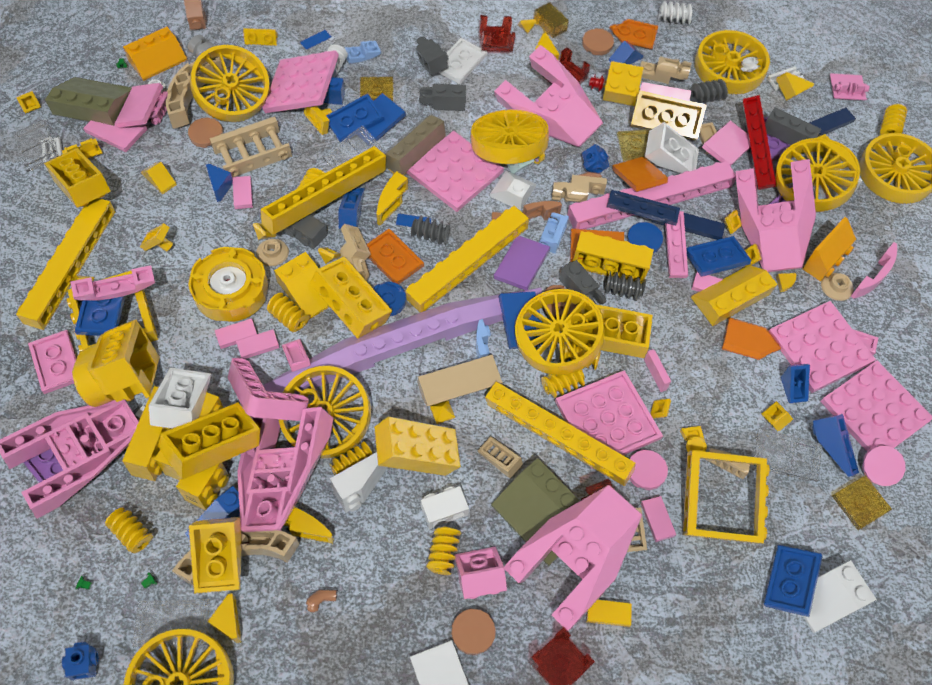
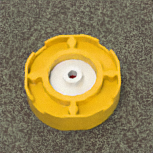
[188,247,269,322]

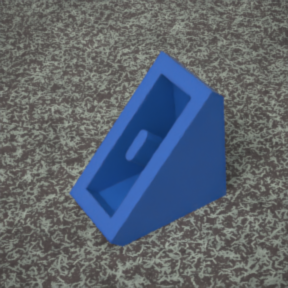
[609,40,644,65]
[206,164,233,202]
[781,364,810,403]

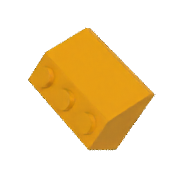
[123,26,187,81]
[803,217,856,282]

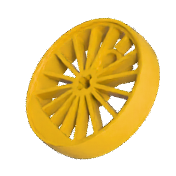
[694,30,770,94]
[190,45,269,122]
[471,110,549,164]
[859,133,932,204]
[775,138,860,212]
[515,289,605,375]
[278,366,371,459]
[124,629,234,685]

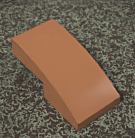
[523,201,562,221]

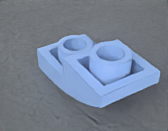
[345,41,381,63]
[476,319,491,359]

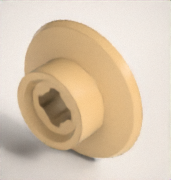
[256,239,289,266]
[821,273,854,301]

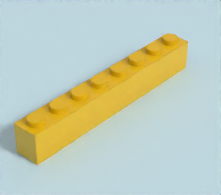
[261,146,386,235]
[16,198,115,330]
[405,205,529,313]

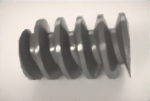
[690,79,728,104]
[411,215,450,246]
[606,270,647,301]

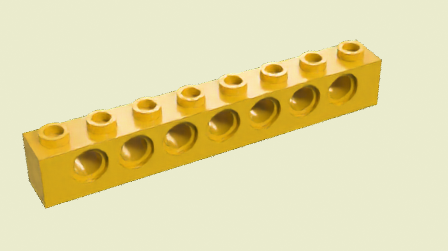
[485,382,636,487]

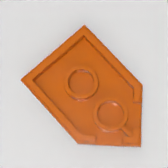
[610,19,658,49]
[722,317,781,360]

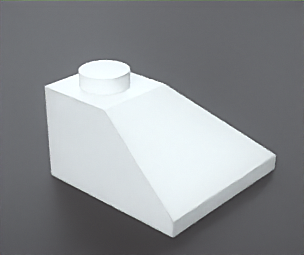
[490,171,537,211]

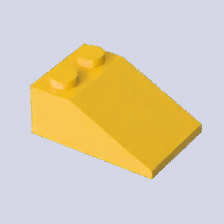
[274,251,330,320]
[189,517,242,593]

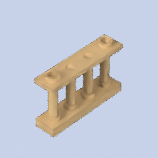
[209,116,292,177]

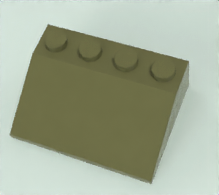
[45,77,132,126]
[491,458,580,566]

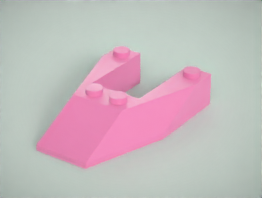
[494,45,603,147]
[736,159,816,272]
[0,399,138,519]
[237,407,333,532]
[504,485,642,631]

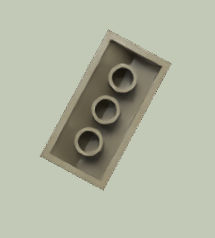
[383,115,446,175]

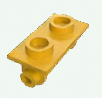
[243,28,278,46]
[62,138,102,158]

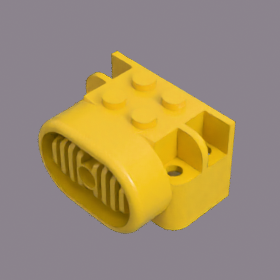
[72,319,160,407]

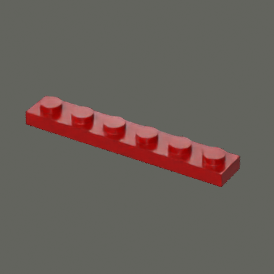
[743,95,776,190]

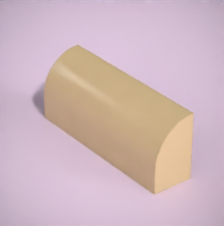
[417,355,503,407]

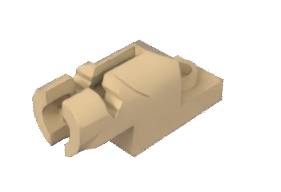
[640,56,692,84]
[551,175,607,202]
[340,224,371,280]

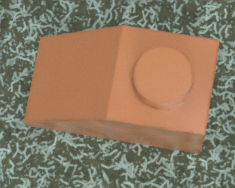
[184,0,206,30]

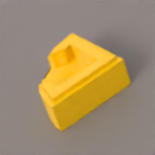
[776,273,796,292]
[680,426,705,441]

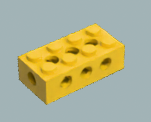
[310,256,392,339]

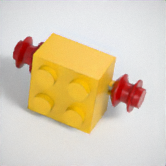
[589,61,644,106]

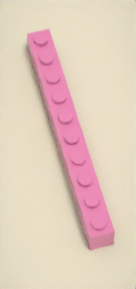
[567,161,736,229]

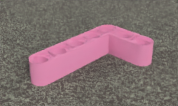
[228,358,309,421]

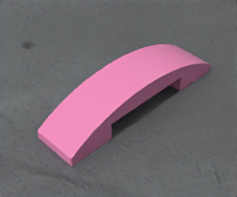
[851,242,897,299]
[71,265,155,301]

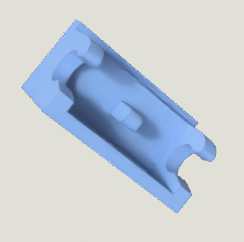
[539,213,569,254]

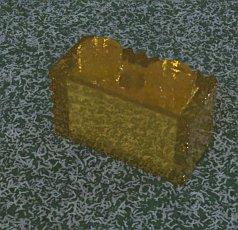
[533,2,569,38]

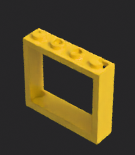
[66,271,159,351]
[683,450,770,544]

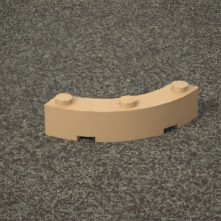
[166,57,223,129]
[172,530,300,586]

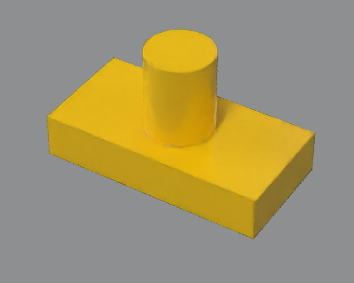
[304,106,332,135]
[140,223,173,252]

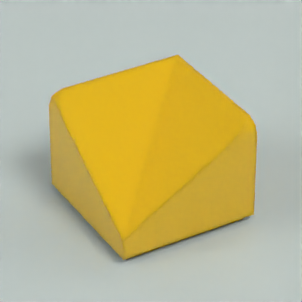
[762,401,793,432]

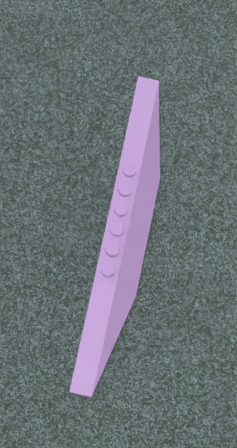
[263,288,543,394]

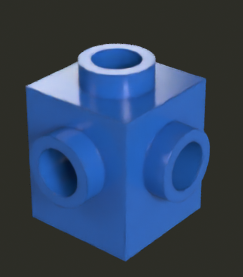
[582,144,610,173]
[62,642,99,681]

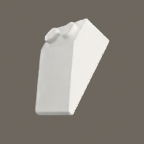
[645,122,699,173]
[149,368,211,429]
[330,452,388,513]
[803,561,877,633]

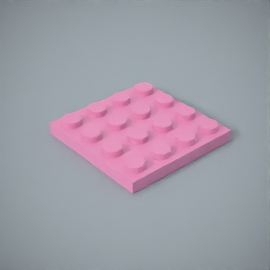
[262,50,339,113]
[407,131,504,212]
[769,301,876,393]
[820,360,932,452]
[555,370,663,469]

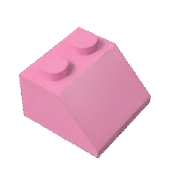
[454,546,507,599]

